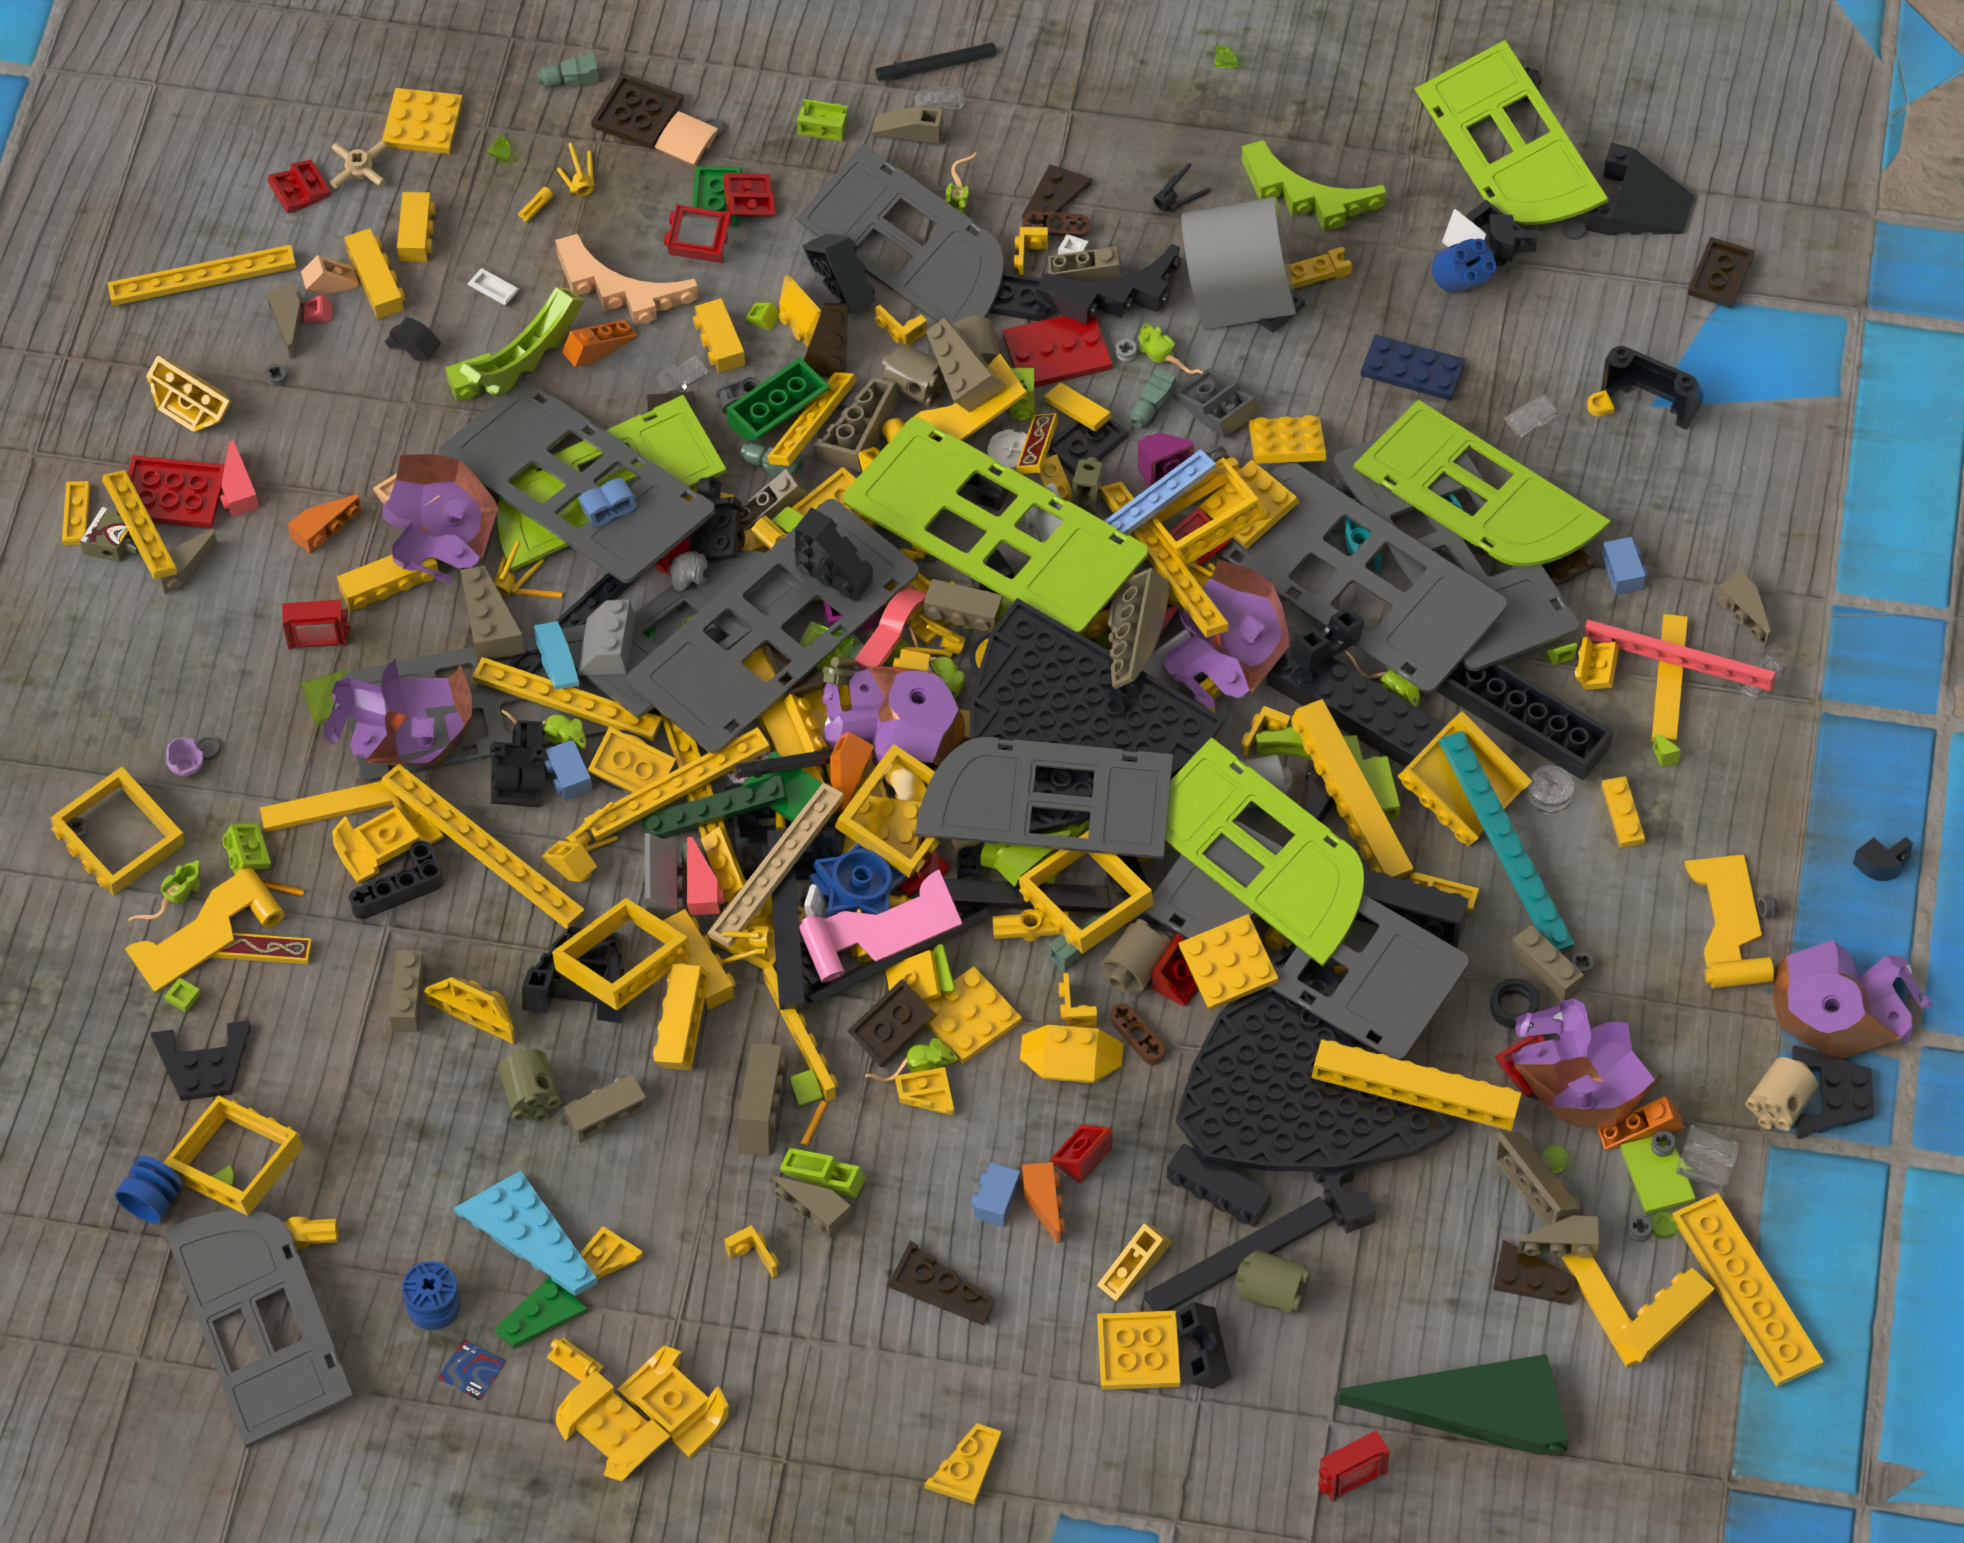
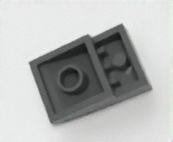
[1174,368,1260,438]

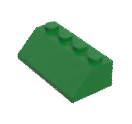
[726,357,830,440]

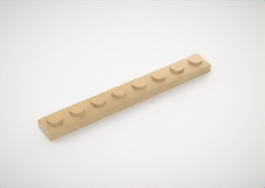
[708,783,845,948]

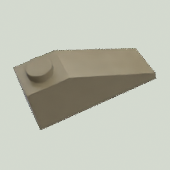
[266,284,304,359]
[155,528,218,594]

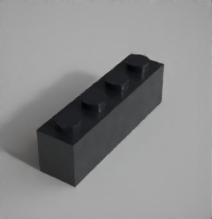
[1167,1143,1272,1228]

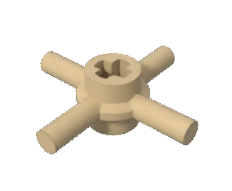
[330,141,387,189]

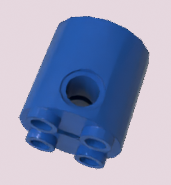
[1432,238,1496,293]

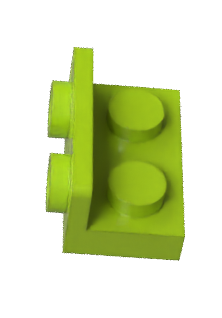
[223,823,271,875]

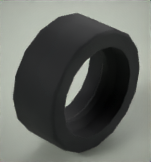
[1490,978,1539,1029]

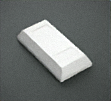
[468,268,519,306]

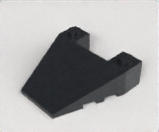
[1586,143,1694,236]
[522,926,627,1023]

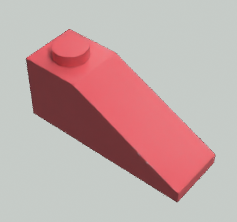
[220,440,259,517]
[687,837,725,915]

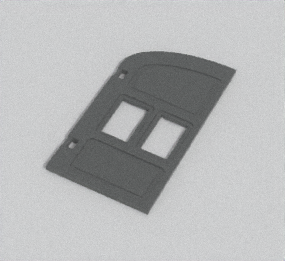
[796,143,1004,324]
[573,550,803,719]
[915,737,1173,859]
[164,1210,355,1448]

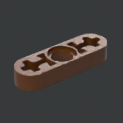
[1022,211,1090,237]
[1111,1003,1165,1065]

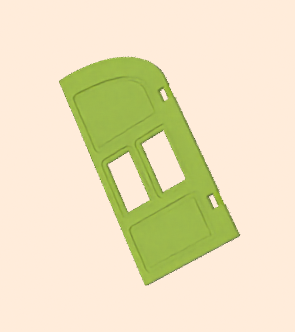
[1414,40,1609,225]
[497,395,727,572]
[1353,400,1610,566]
[1165,737,1364,966]

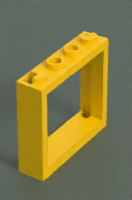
[1150,457,1267,566]
[835,744,940,878]
[50,767,185,896]
[1019,830,1154,954]
[552,898,691,1010]
[163,1095,304,1216]

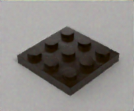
[591,73,684,149]

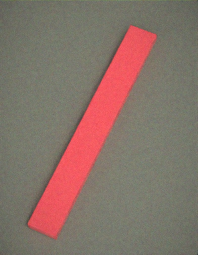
[1585,620,1775,692]

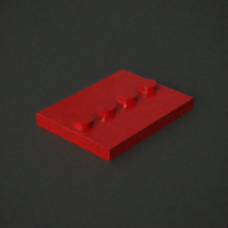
[1002,315,1112,387]
[117,455,225,529]

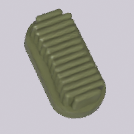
[823,657,861,685]

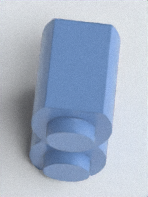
[579,478,637,527]

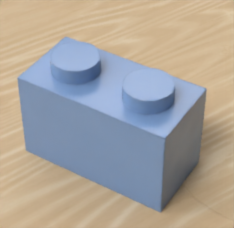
[1602,537,1648,595]
[543,740,593,801]
[971,1163,1020,1227]

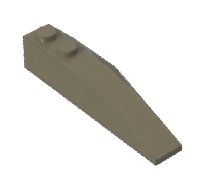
[1108,568,1171,689]

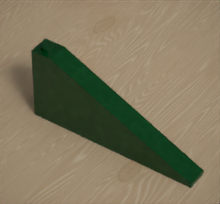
[1338,1354,1569,1456]

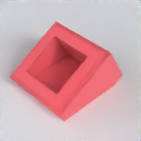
[303,294,332,323]

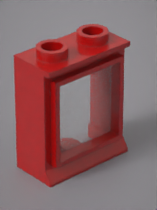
[664,203,733,263]
[282,599,351,650]
[1317,1430,1390,1502]

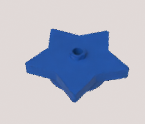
[814,843,908,916]

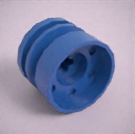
[114,1156,184,1223]
[402,1261,461,1330]

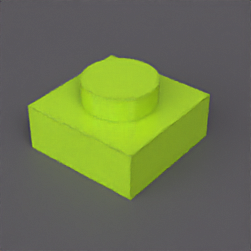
[164,978,201,1013]

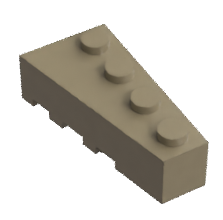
[926,318,1006,412]
[814,377,899,472]
[460,566,525,662]
[738,1043,786,1156]

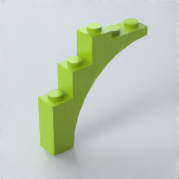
[1241,140,1386,231]
[460,287,585,396]
[1255,727,1400,821]

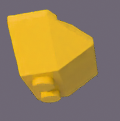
[778,274,821,347]
[146,356,231,432]
[424,977,516,1045]
[1020,1025,1124,1083]

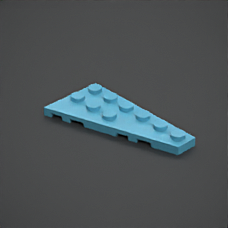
[454,1171,598,1296]

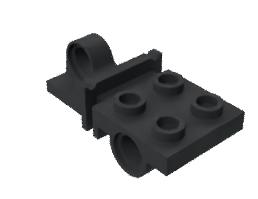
[690,477,745,561]
[490,720,545,807]

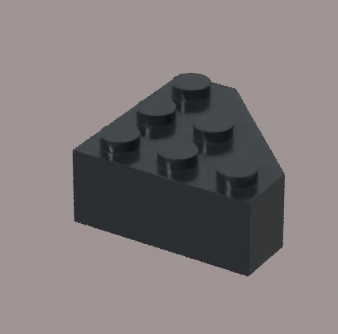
[802,233,876,313]
[795,507,873,601]

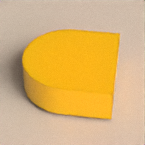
[1587,390,1615,417]

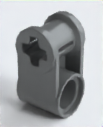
[715,377,761,415]

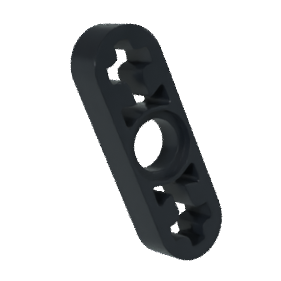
[956,846,980,914]

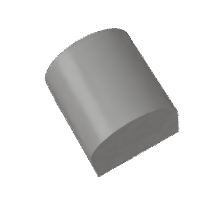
[1181,197,1296,330]

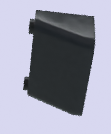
[1601,346,1704,430]
[733,812,838,881]

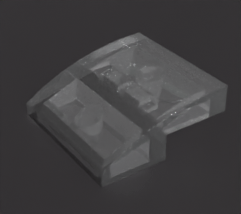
[1676,1125,1740,1192]

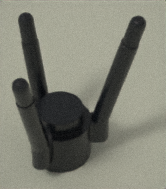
[1153,163,1210,212]

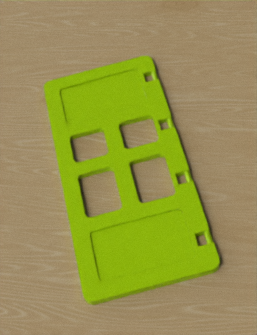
[843,417,1148,634]

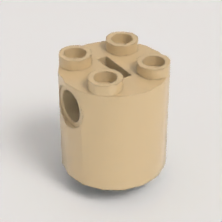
[1745,1057,1818,1131]

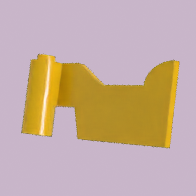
[881,354,1028,443]
[1684,854,1774,989]
[125,868,285,994]

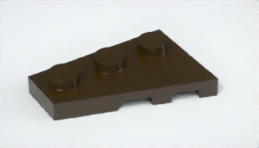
[1022,164,1092,227]
[804,303,848,374]
[762,630,827,699]
[1493,1240,1576,1305]

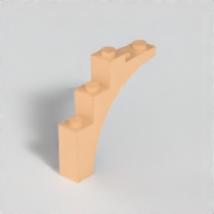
[555,234,699,326]

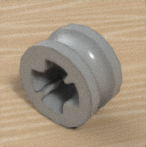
[1116,339,1137,363]

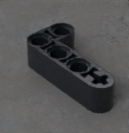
[349,840,444,919]

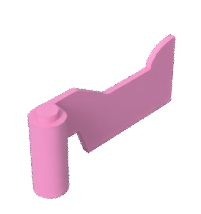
[799,870,963,983]

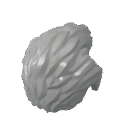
[670,552,707,591]

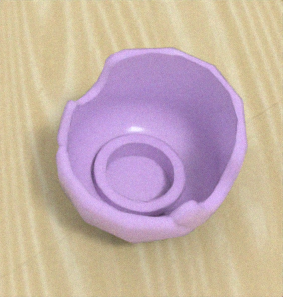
[166,737,204,777]

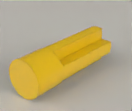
[518,187,553,223]

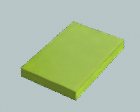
[1620,1136,1696,1215]

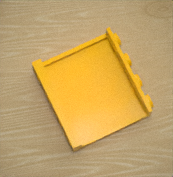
[1398,711,1532,846]

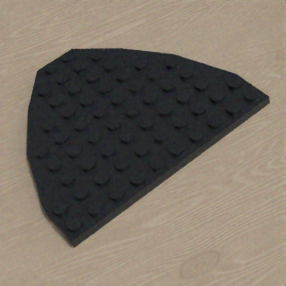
[970,598,1225,834]
[1176,946,1455,1172]

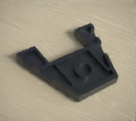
[151,1020,251,1101]
[1792,1046,1874,1139]

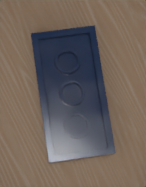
[1360,334,1465,401]

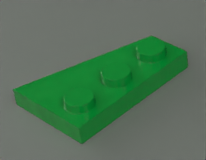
[494,1277,588,1349]

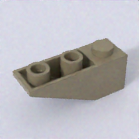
[872,106,943,144]
[1048,246,1123,281]
[740,469,809,531]
[1716,571,1771,646]
[773,1176,851,1237]
[1518,1215,1599,1258]

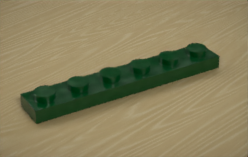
[641,775,788,838]

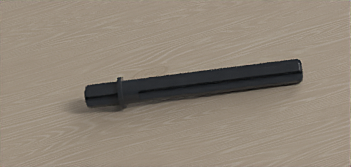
[875,42,996,81]
[734,748,834,779]

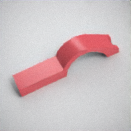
[855,585,927,670]

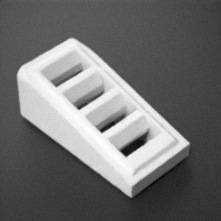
[804,884,831,920]

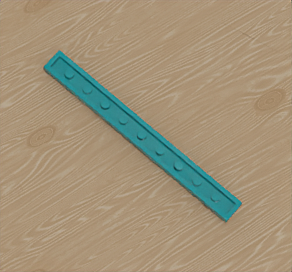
[1439,731,1575,952]

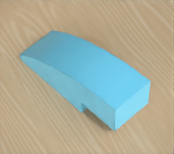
[534,621,579,690]

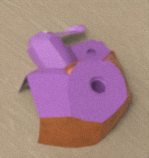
[382,454,498,584]
[1163,559,1290,709]
[324,659,472,766]
[822,666,965,768]
[1773,940,1933,1059]
[1511,998,1662,1127]

